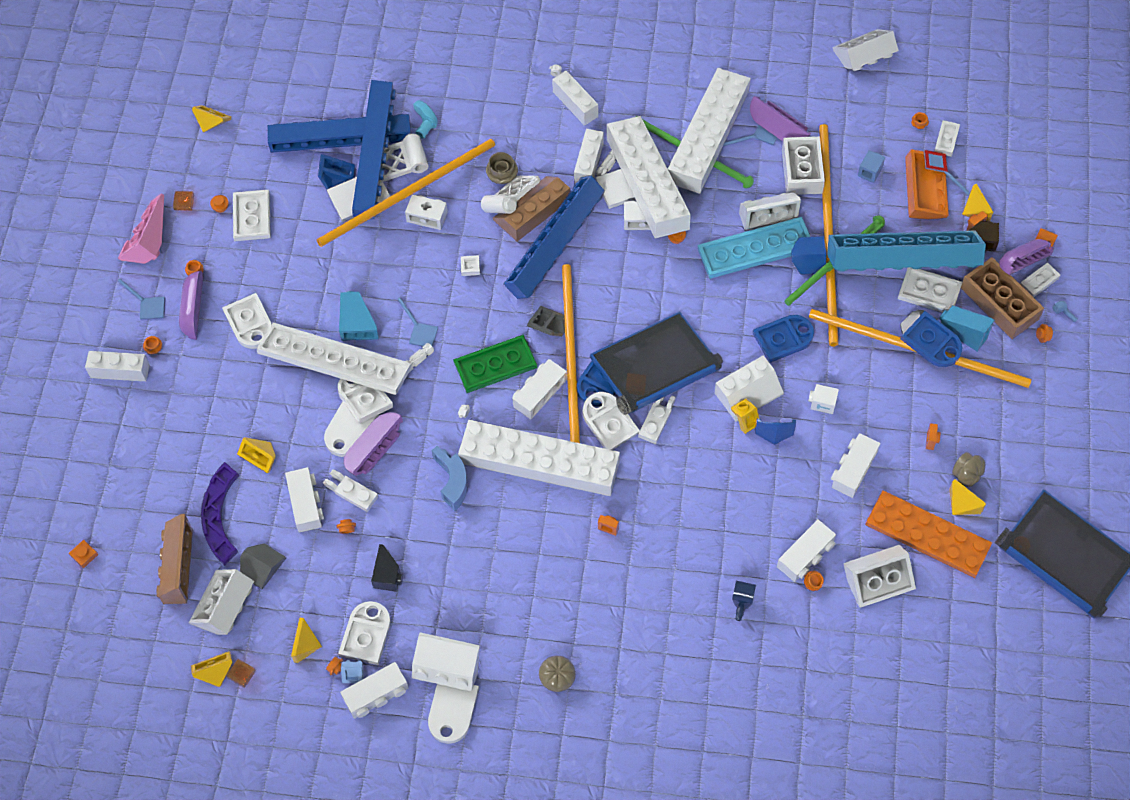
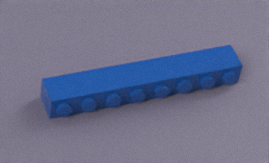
[352,80,396,219]
[267,114,411,153]
[503,176,605,299]

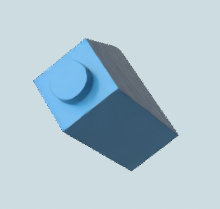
[339,291,379,341]
[939,305,995,352]

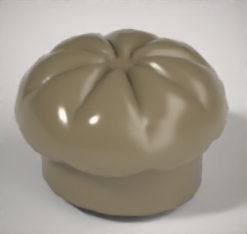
[486,152,518,184]
[952,452,986,487]
[539,656,576,692]

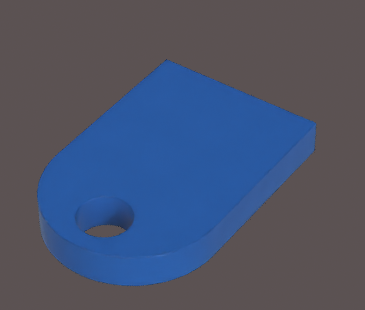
[900,311,962,367]
[753,315,814,363]
[577,349,632,406]

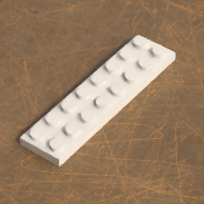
[256,323,411,395]

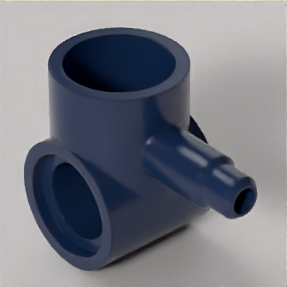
[732,580,756,621]

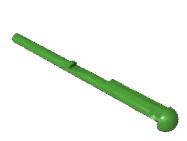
[636,116,754,188]
[784,215,885,306]

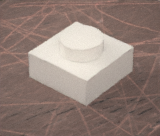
[461,255,480,276]

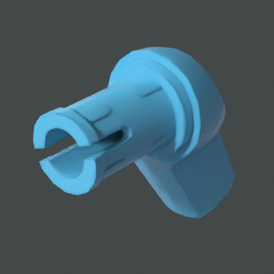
[413,100,438,139]

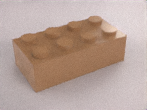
[961,257,1044,339]

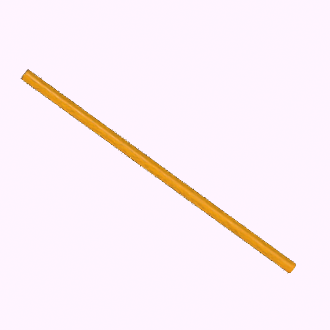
[819,124,838,346]

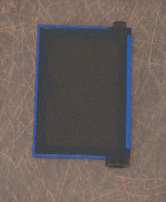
[590,312,723,415]
[994,489,1130,618]

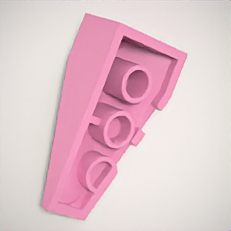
[118,193,164,264]

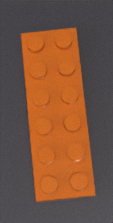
[865,490,992,578]

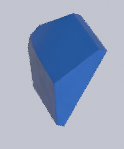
[318,154,355,190]
[791,236,826,275]
[755,419,796,445]

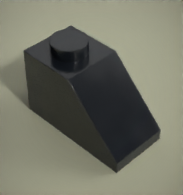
[371,544,403,592]

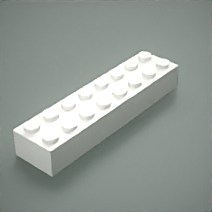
[668,68,751,194]
[607,116,691,238]
[458,420,620,496]

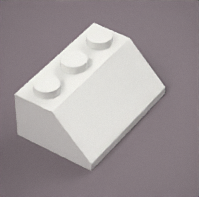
[832,29,899,71]
[739,193,801,231]
[715,356,784,422]
[843,545,916,608]
[189,569,254,635]
[412,632,480,691]

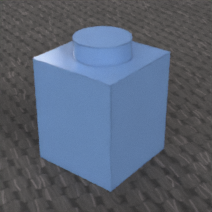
[858,150,885,183]

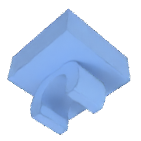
[341,660,364,683]

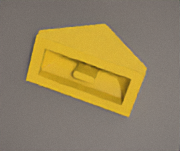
[192,105,231,132]
[962,184,993,221]
[237,437,276,473]
[949,479,986,515]
[291,617,322,663]
[191,651,233,687]

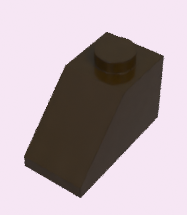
[968,221,999,251]

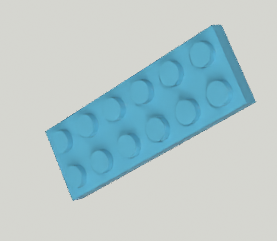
[697,217,810,279]

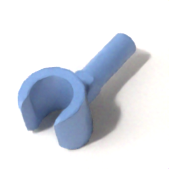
[1052,301,1078,322]

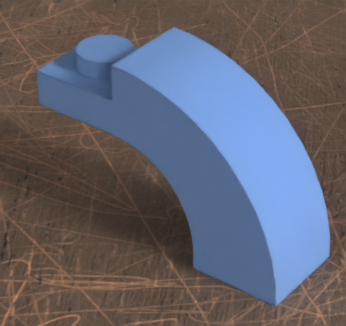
[431,446,468,511]

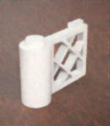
[382,134,429,182]
[481,176,541,214]

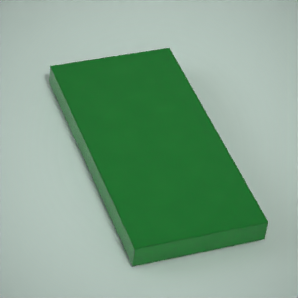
[453,334,537,393]

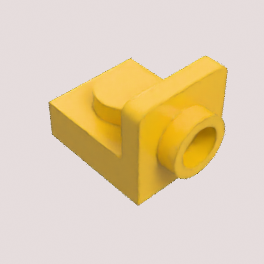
[731,399,759,434]

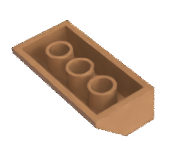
[493,176,570,242]
[156,514,193,604]

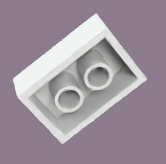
[782,136,825,195]

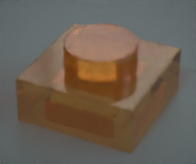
[173,191,194,210]
[226,659,256,688]

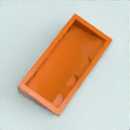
[905,149,949,219]

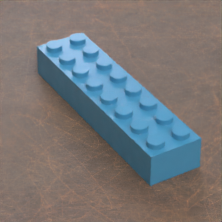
[827,231,986,272]

